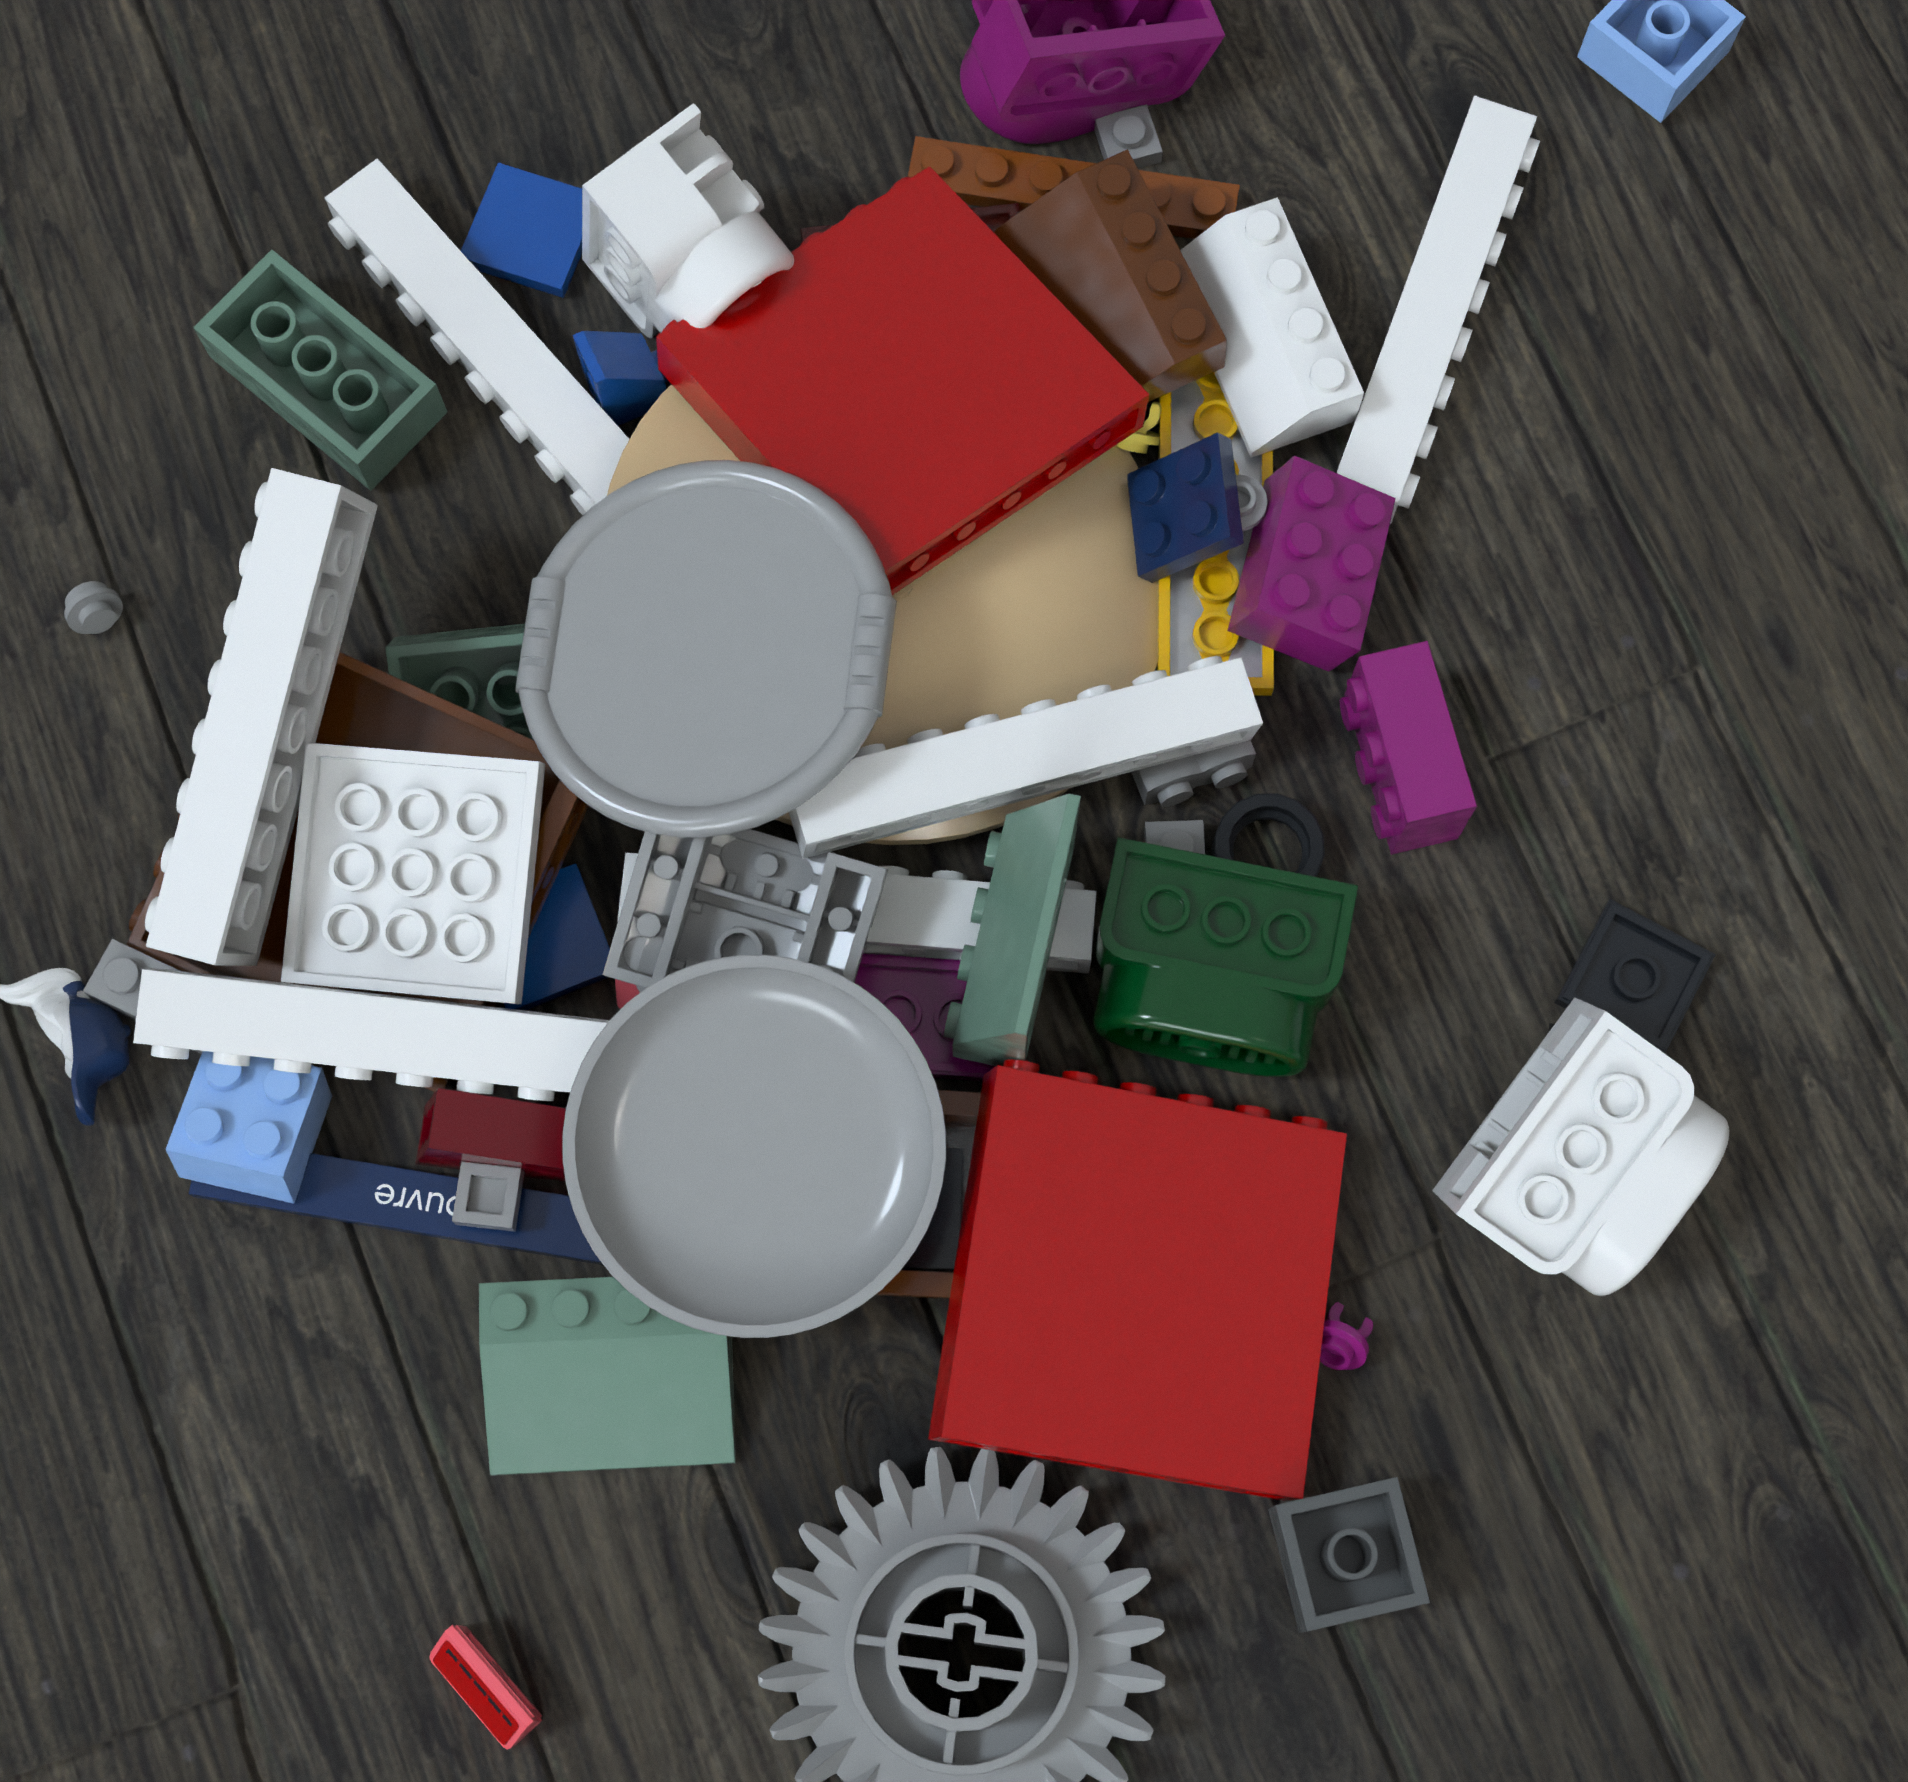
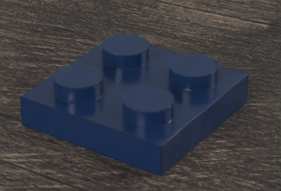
[1127,432,1244,583]

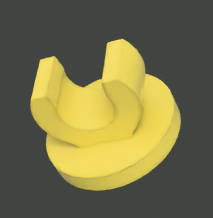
[1116,402,1162,454]

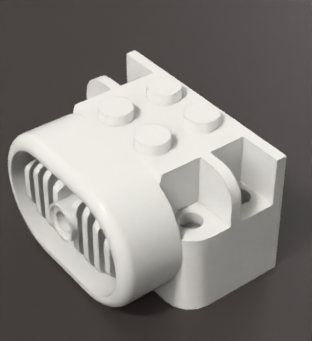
[582,103,794,338]
[1432,997,1729,1296]

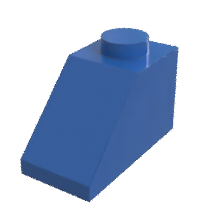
[573,331,669,426]

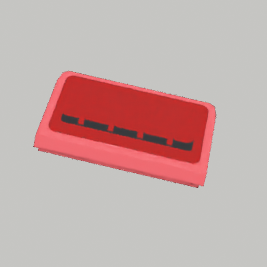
[429,1625,542,1750]

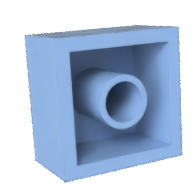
[1577,0,1746,123]
[165,1051,332,1204]

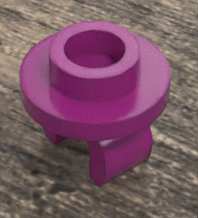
[1320,1302,1373,1370]

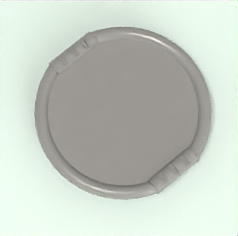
[515,460,897,838]

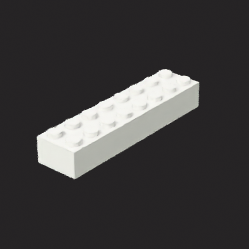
[145,468,378,966]

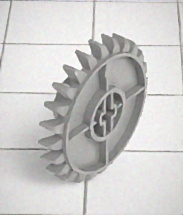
[758,1447,1166,1782]

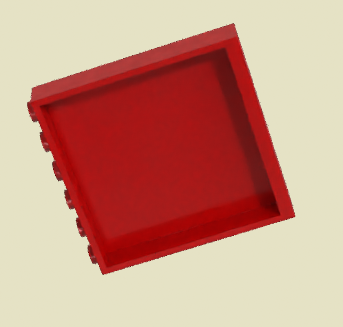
[656,166,1149,595]
[928,1059,1347,1501]

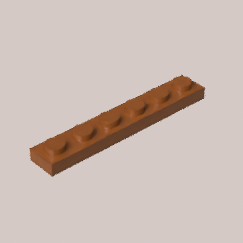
[908,136,1240,239]

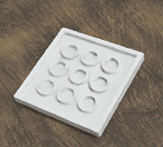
[281,742,545,1004]

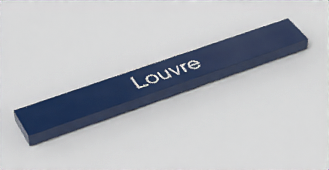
[188,1153,603,1265]

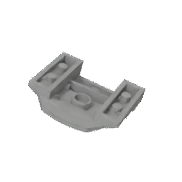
[602,829,889,992]

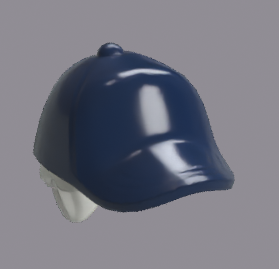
[0,968,131,1126]

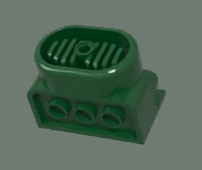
[1093,837,1358,1077]

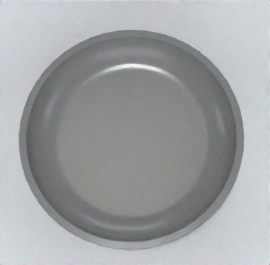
[562,955,946,1338]

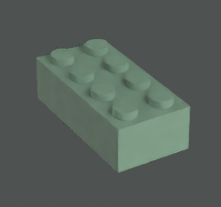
[193,250,447,491]

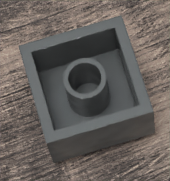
[1268,1477,1430,1633]

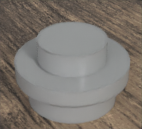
[64,581,123,634]

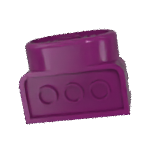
[960,0,1225,144]

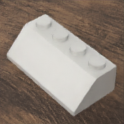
[1180,197,1364,458]

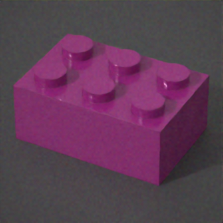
[1227,456,1396,672]
[1340,641,1477,855]

